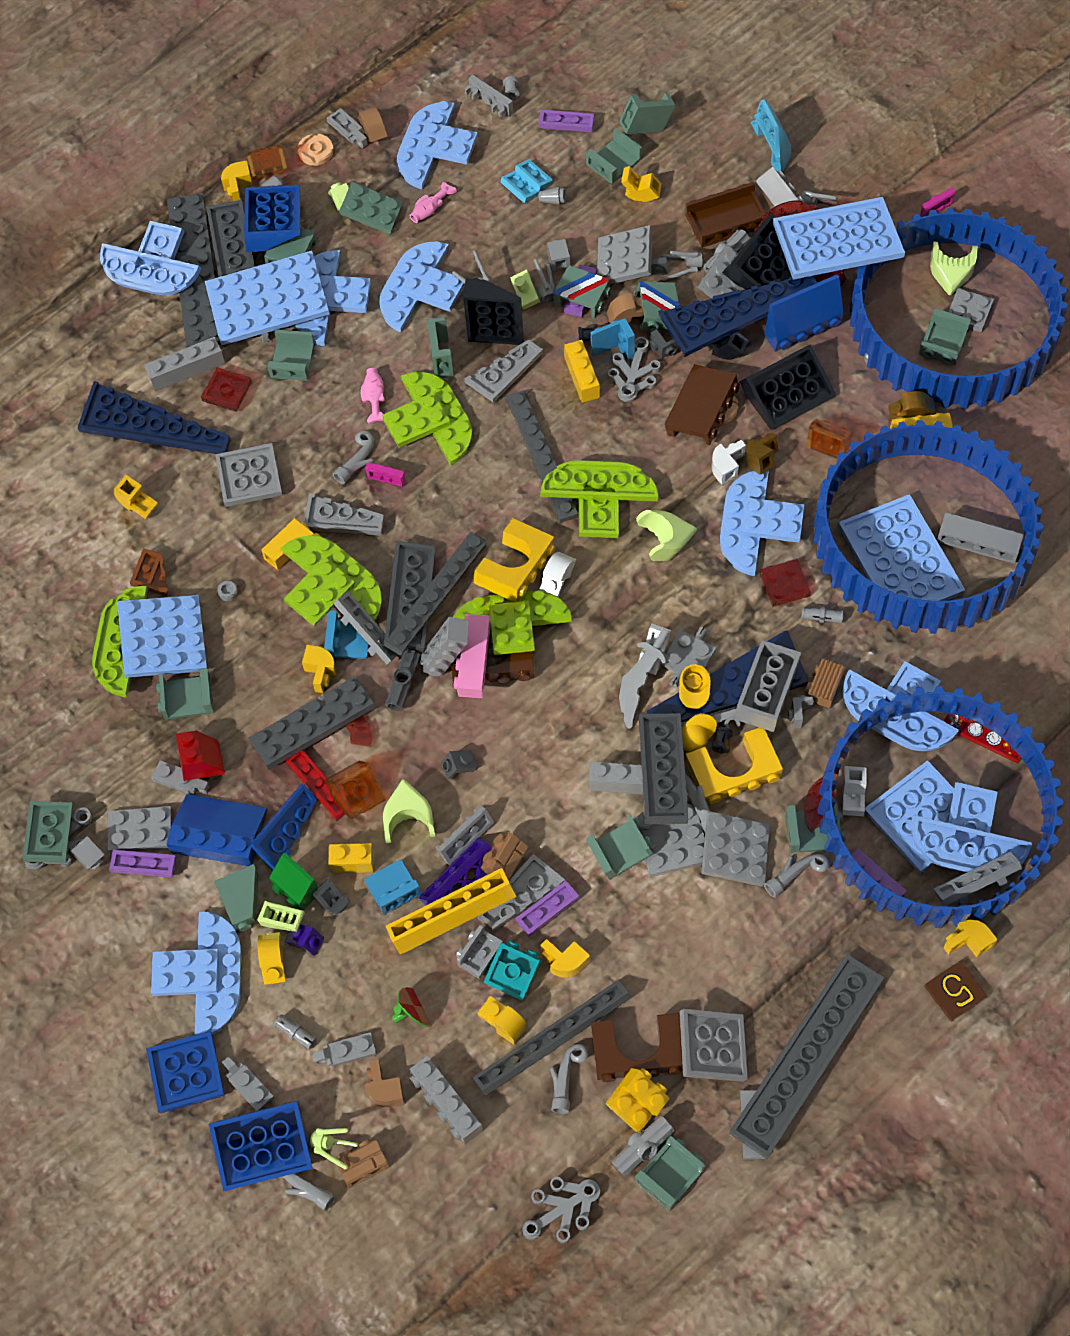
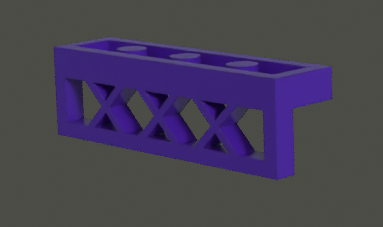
[418,838,492,905]

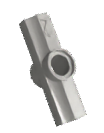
[704,229,750,273]
[611,1116,675,1177]

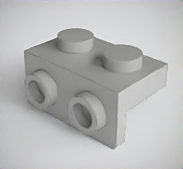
[456,925,503,979]

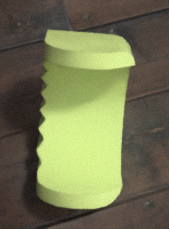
[930,241,978,296]
[636,510,697,561]
[383,779,435,843]

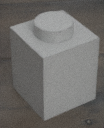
[547,239,570,271]
[70,836,105,870]

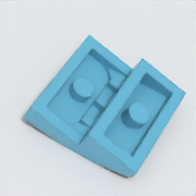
[500,159,553,204]

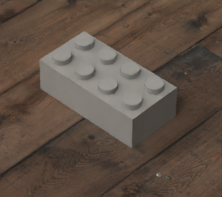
[734,640,801,732]

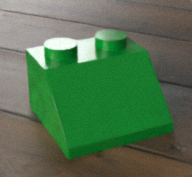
[269,852,318,911]

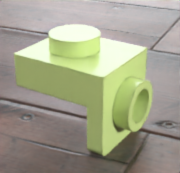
[328,182,349,211]

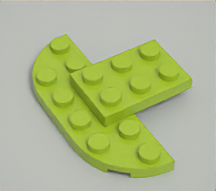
[382,372,472,466]
[540,461,658,538]
[281,536,381,627]
[92,586,148,698]
[453,590,572,655]

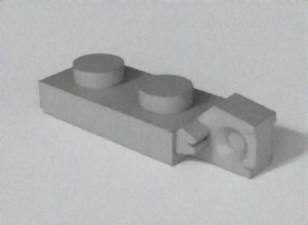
[327,108,368,149]
[151,760,210,794]
[313,1032,377,1067]
[222,1056,274,1111]

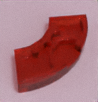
[344,715,372,747]
[804,776,835,832]

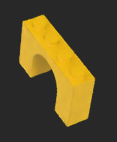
[261,518,321,570]
[474,518,556,602]
[685,727,783,804]

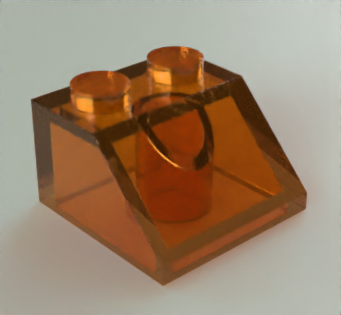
[245,144,287,179]
[806,419,853,459]
[325,760,385,819]

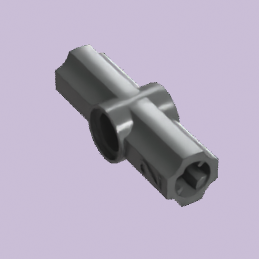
[385,649,421,711]

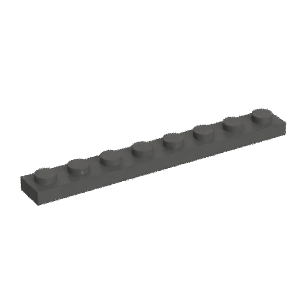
[506,390,578,523]
[384,532,487,656]
[472,980,631,1096]

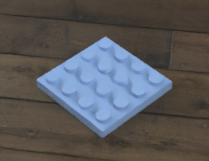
[117,595,207,678]
[864,760,954,874]

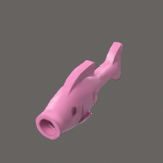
[410,182,457,223]
[361,368,385,424]

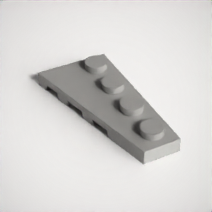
[464,340,543,403]
[304,493,384,536]
[477,854,565,931]

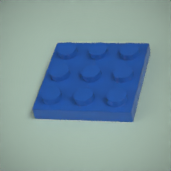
[146,1031,225,1114]

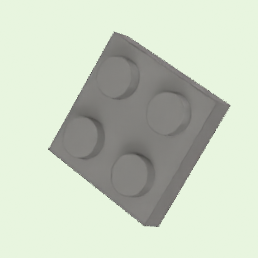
[948,288,994,332]

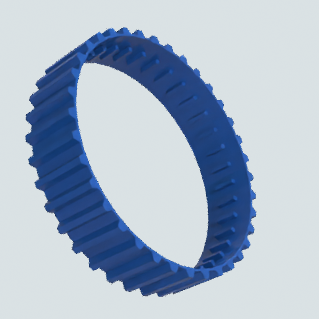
[850,208,1068,409]
[813,420,1043,634]
[817,686,1063,928]

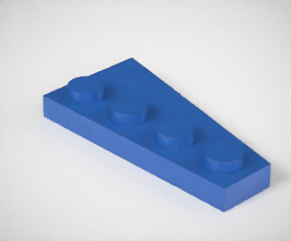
[250,784,317,871]

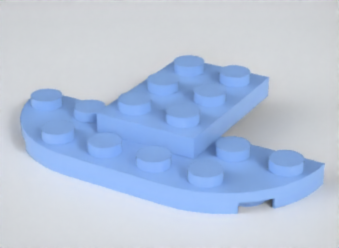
[397,101,478,190]
[100,221,201,296]
[380,241,465,332]
[295,250,371,346]
[720,470,804,576]
[843,661,959,751]
[912,783,1032,872]
[151,912,242,1035]

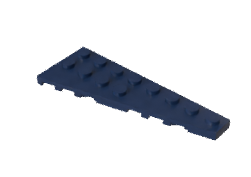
[658,276,818,357]
[77,381,231,454]
[647,630,809,722]

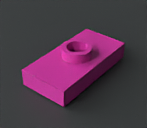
[920,187,956,217]
[365,462,406,487]

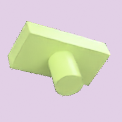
[510,270,540,310]

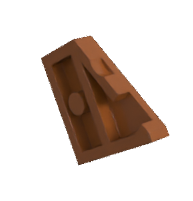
[130,548,168,596]

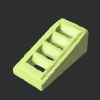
[257,901,305,932]

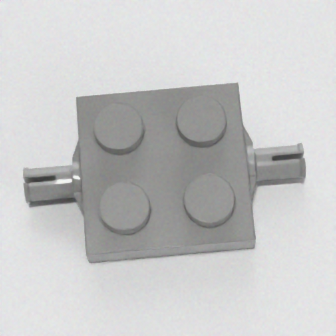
[661,627,716,687]

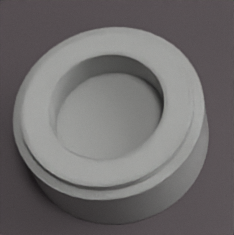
[217,581,238,601]

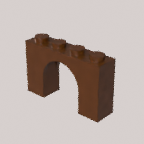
[451,651,535,685]
[591,1013,683,1082]

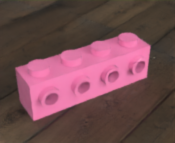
[454,614,491,698]

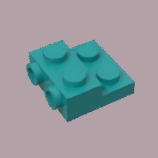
[483,940,543,1001]

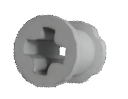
[503,76,520,101]

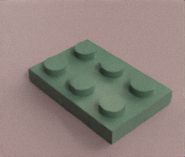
[339,182,403,235]
[23,801,73,863]

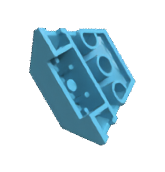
[751,99,791,173]

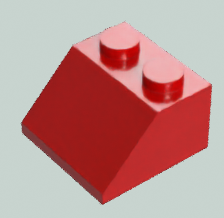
[176,730,225,781]

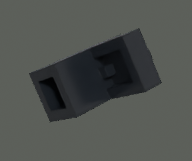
[708,331,749,360]

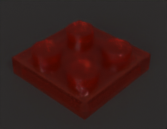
[201,367,252,412]
[759,559,811,607]

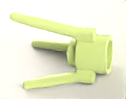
[310,1128,358,1170]

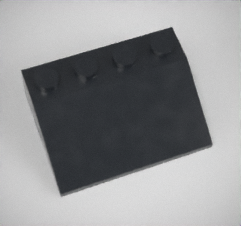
[722,213,792,290]
[463,278,524,345]
[739,344,837,430]

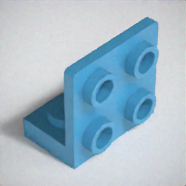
[590,318,635,359]
[324,610,369,659]
[364,860,421,915]

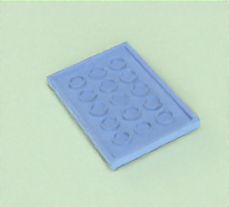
[773,197,905,279]
[205,251,330,345]
[838,494,965,601]

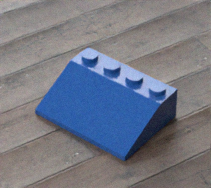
[244,185,300,252]
[764,275,843,352]
[166,794,267,866]
[209,1100,313,1192]

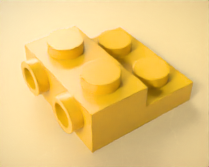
[605,1068,670,1132]

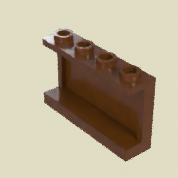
[685,182,770,248]
[665,364,740,445]

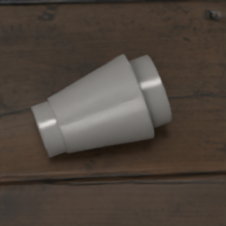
[538,186,566,205]

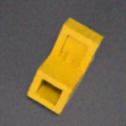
[221,160,253,201]
[621,166,662,202]
[114,475,158,520]
[302,645,336,693]
[944,920,998,958]
[258,932,286,985]
[541,939,590,978]
[477,996,527,1045]

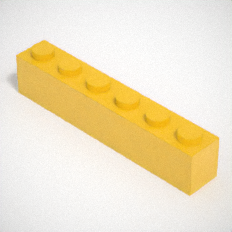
[386,868,516,955]

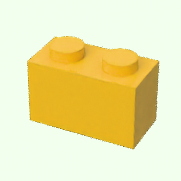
[328,843,374,873]

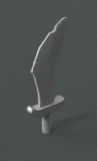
[619,628,670,729]

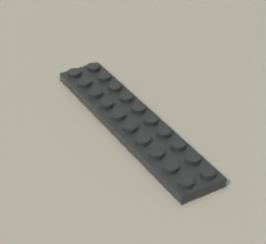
[167,193,221,347]
[729,954,884,1159]

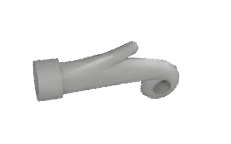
[333,431,375,484]
[685,774,711,832]
[764,854,830,898]
[550,1043,589,1114]
[282,1173,336,1211]

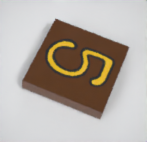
[924,961,987,1022]

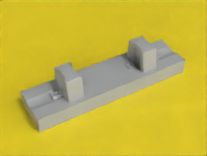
[333,591,399,665]
[934,851,1022,905]

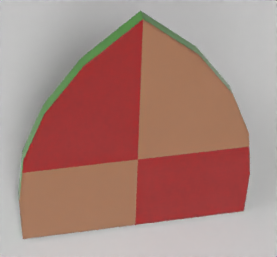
[392,987,431,1027]

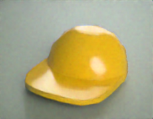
[679,664,711,709]
[682,713,717,753]

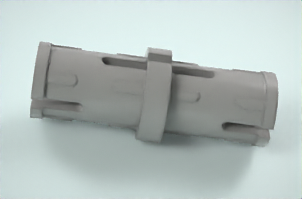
[801,606,843,624]
[274,1014,317,1050]

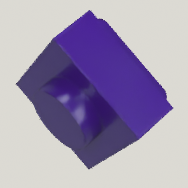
[285,924,324,956]

